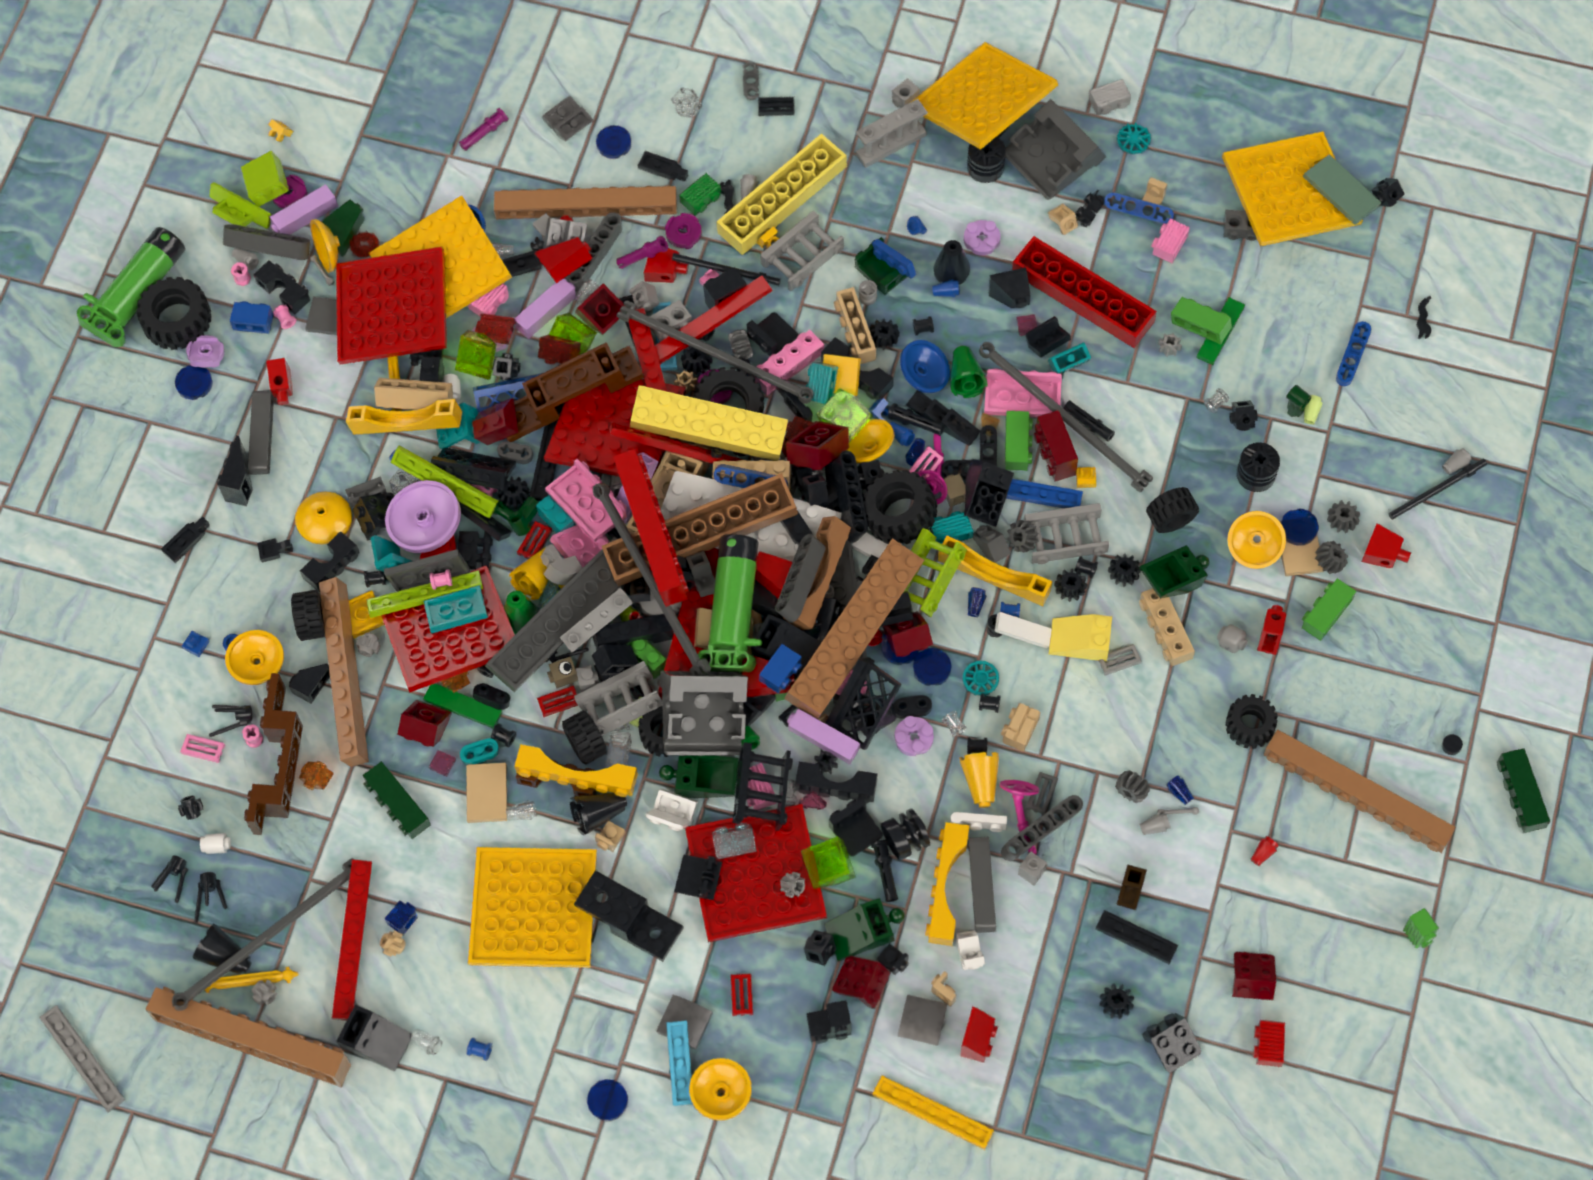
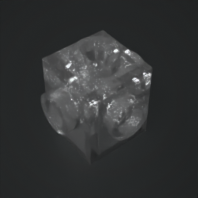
[671,88,702,118]

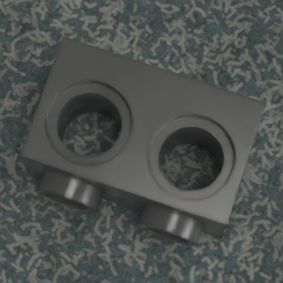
[1223,210,1257,241]

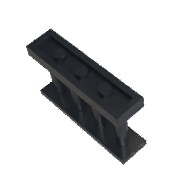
[732,742,793,831]

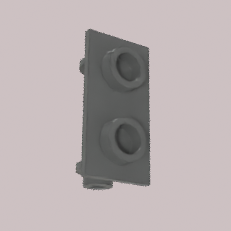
[345,476,387,507]

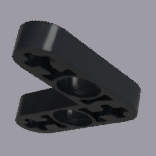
[942,425,997,479]

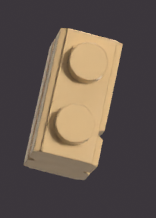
[1001,703,1041,752]

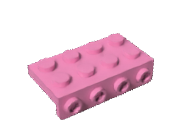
[984,368,1062,418]
[545,459,627,543]
[550,525,610,567]

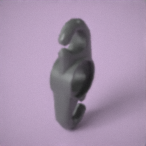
[743,62,759,100]

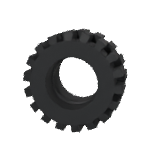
[1146,487,1199,533]
[291,590,325,641]
[1225,694,1278,749]
[638,706,668,757]
[562,710,607,765]

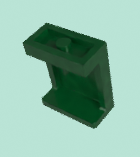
[855,237,907,295]

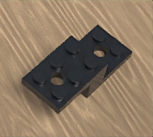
[574,870,684,962]

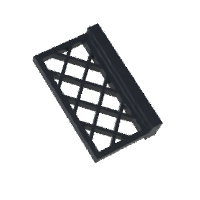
[431,448,516,490]
[825,657,902,750]

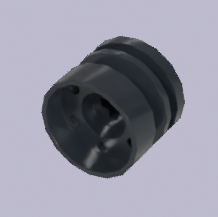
[967,137,1006,183]
[1237,442,1280,492]
[880,808,930,861]

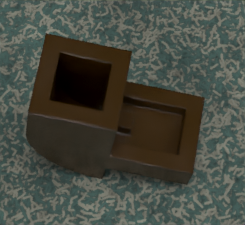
[1116,864,1147,911]

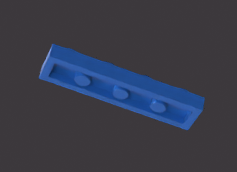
[1006,479,1083,508]

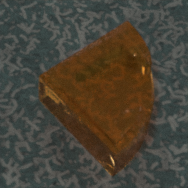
[981,413,1000,437]

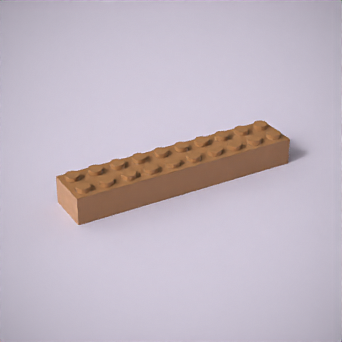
[601,473,798,587]
[784,538,925,719]
[145,987,351,1087]

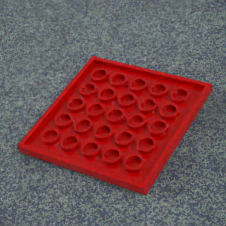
[336,247,447,365]
[544,378,686,480]
[381,565,515,693]
[685,804,827,943]

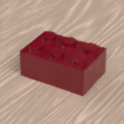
[1034,410,1078,482]
[786,421,850,470]

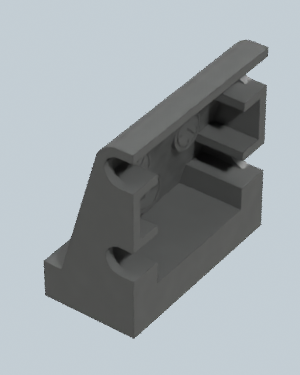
[1005,99,1106,200]
[660,671,748,755]

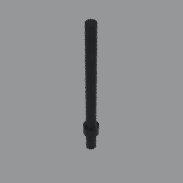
[672,253,780,286]
[1389,458,1487,520]

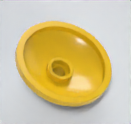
[310,219,340,273]
[847,419,894,463]
[295,492,352,545]
[1227,511,1286,569]
[225,630,284,685]
[689,1058,752,1121]

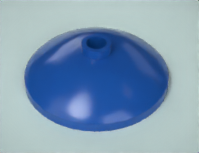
[900,340,950,393]

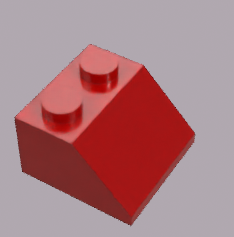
[960,1006,998,1063]

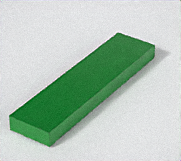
[1196,297,1246,365]
[423,683,503,729]

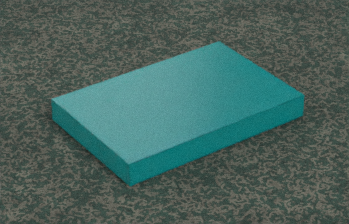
[424,585,488,634]

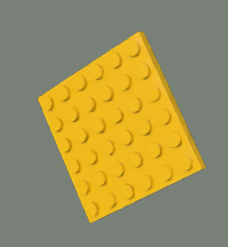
[910,42,1058,149]
[1222,131,1363,247]
[369,195,512,318]
[468,847,597,968]

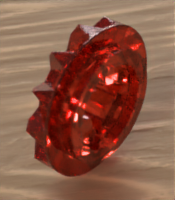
[350,230,379,258]

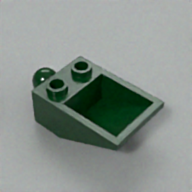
[1139,545,1210,599]
[659,755,738,798]
[824,898,905,962]

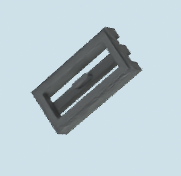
[1026,772,1058,815]

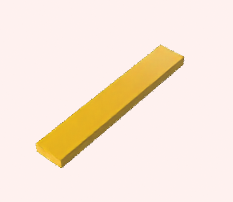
[872,1075,994,1150]

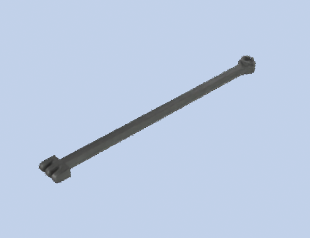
[616,300,813,404]
[979,342,1153,492]
[593,483,711,676]
[172,858,354,1011]

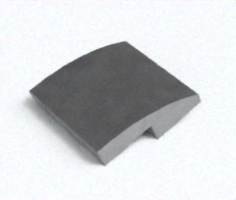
[542,96,593,141]
[543,218,587,249]
[656,994,713,1050]
[898,994,947,1046]

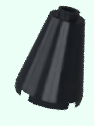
[933,240,970,285]
[570,793,627,835]
[192,923,252,975]

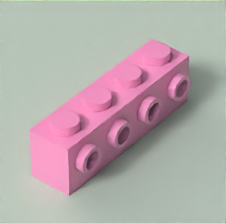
[753,330,824,396]

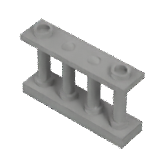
[856,99,927,168]
[760,210,844,291]
[1024,503,1109,564]
[560,588,633,652]
[574,661,662,736]

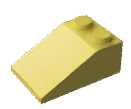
[1049,614,1112,662]

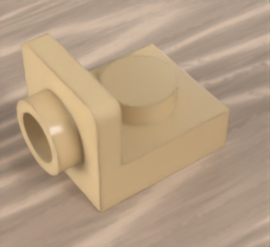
[1142,177,1167,209]
[1048,204,1078,235]
[595,821,626,852]
[931,971,956,1007]

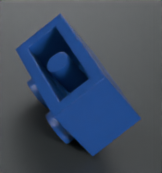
[230,301,274,334]
[759,644,802,694]

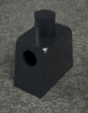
[420,357,444,382]

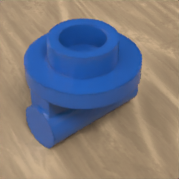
[907,216,927,235]

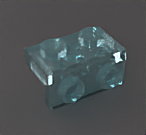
[712,823,757,859]

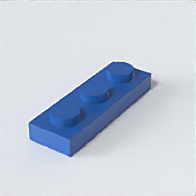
[872,239,917,279]

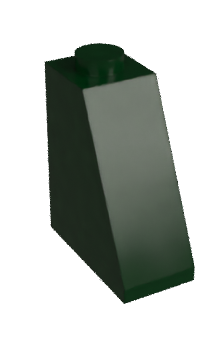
[321,199,365,257]

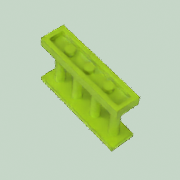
[904,528,967,617]

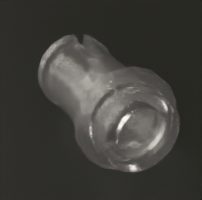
[785,779,797,806]

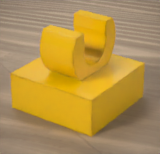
[268,119,293,142]
[758,226,779,249]
[1076,467,1096,488]

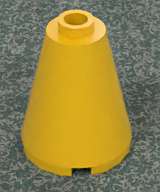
[509,548,549,600]
[959,752,999,808]

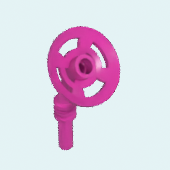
[917,434,947,505]
[1000,780,1039,855]

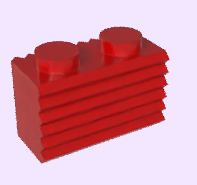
[1253,1020,1285,1067]

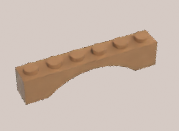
[783,516,851,630]

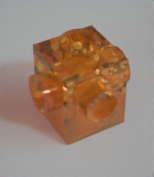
[441,671,470,693]
[298,761,334,790]

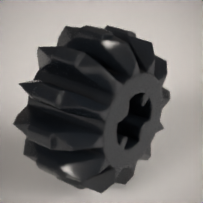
[869,318,900,350]
[681,346,713,376]
[497,476,530,509]
[1108,553,1141,587]
[1054,568,1088,602]
[1099,984,1134,1019]

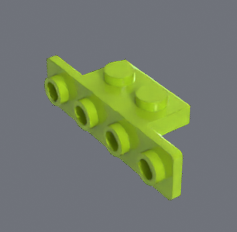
[209,182,271,229]

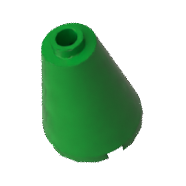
[950,346,988,398]
[504,591,539,635]

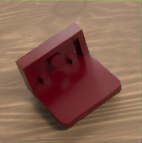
[1232,952,1276,1000]
[832,956,890,1009]

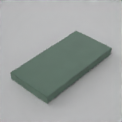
[1303,154,1381,225]

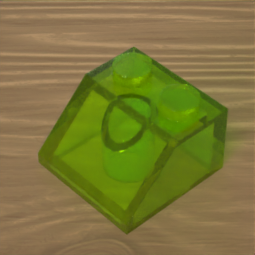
[543,313,597,362]
[455,330,497,380]
[816,388,873,443]
[801,836,856,889]

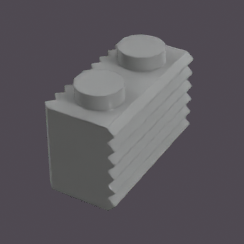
[1088,79,1131,116]

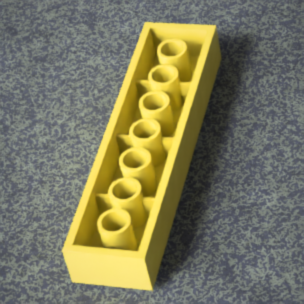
[716,134,847,255]
[630,385,788,461]

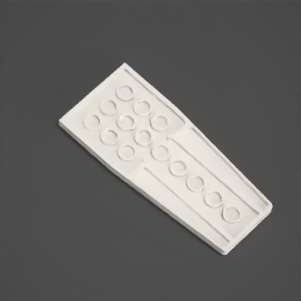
[661,471,842,562]

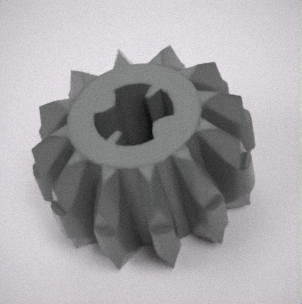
[728,329,753,359]
[1327,500,1360,534]
[1006,520,1040,553]
[1315,540,1348,574]
[1115,770,1150,803]

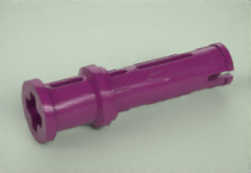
[459,108,509,151]
[616,236,668,269]

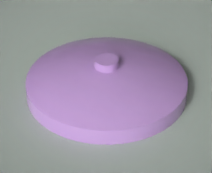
[385,481,461,553]

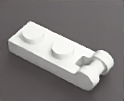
[950,812,1007,832]

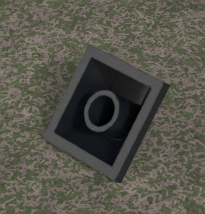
[988,268,1030,309]

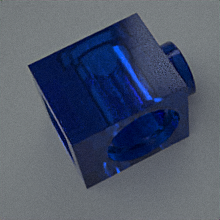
[384,900,418,936]

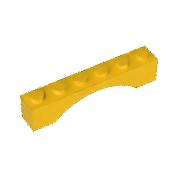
[346,399,462,435]
[938,536,1052,606]
[515,744,638,797]
[925,822,969,946]

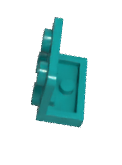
[436,402,480,449]
[371,535,413,572]

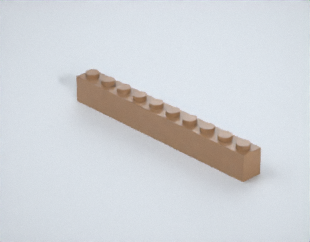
[494,185,677,219]
[319,577,369,767]
[1264,729,1456,853]

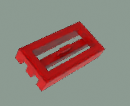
[517,521,552,559]
[537,685,578,717]
[731,974,753,1016]

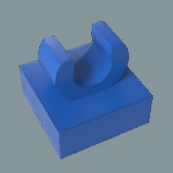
[864,398,889,420]
[182,631,210,657]

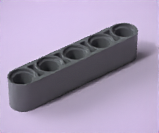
[567,212,622,292]
[223,224,310,260]
[248,390,274,475]
[775,534,825,623]
[1001,795,1083,861]
[968,837,996,933]

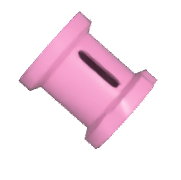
[231,263,251,286]
[273,305,296,329]
[430,569,453,590]
[242,724,263,748]

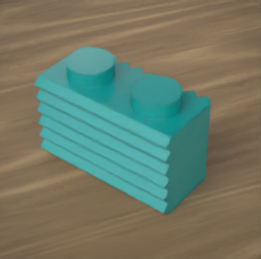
[1048,342,1091,374]
[805,362,838,404]
[536,495,575,534]
[929,511,973,544]

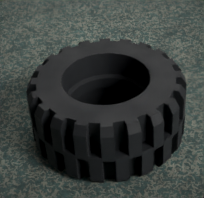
[136,277,212,350]
[693,367,765,414]
[863,470,938,544]

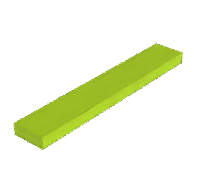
[390,445,498,518]
[367,570,483,618]

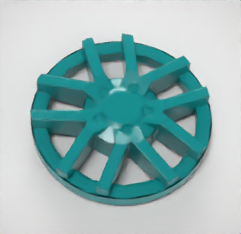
[1117,123,1151,154]
[963,661,999,696]

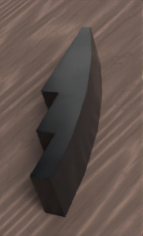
[906,390,980,446]

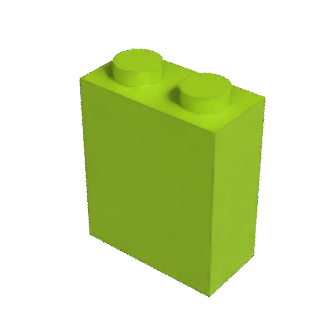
[241,150,289,207]

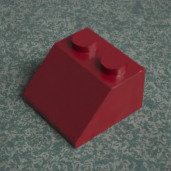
[575,283,624,335]
[472,398,518,445]
[882,611,933,657]
[397,700,452,747]

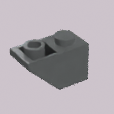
[973,525,1011,563]

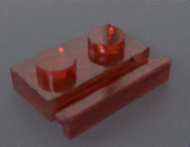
[473,313,517,345]

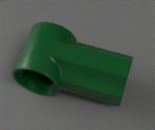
[1286,385,1312,417]
[507,497,539,536]

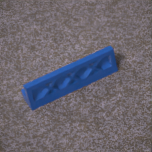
[473,373,542,413]

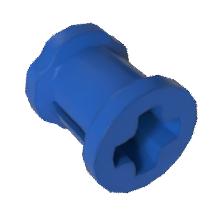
[1000,602,1020,618]
[466,1037,492,1061]

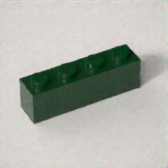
[1497,748,1551,833]
[362,761,431,839]

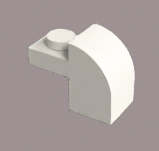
[955,930,985,970]

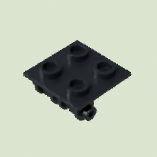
[674,854,723,901]

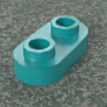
[460,738,499,765]

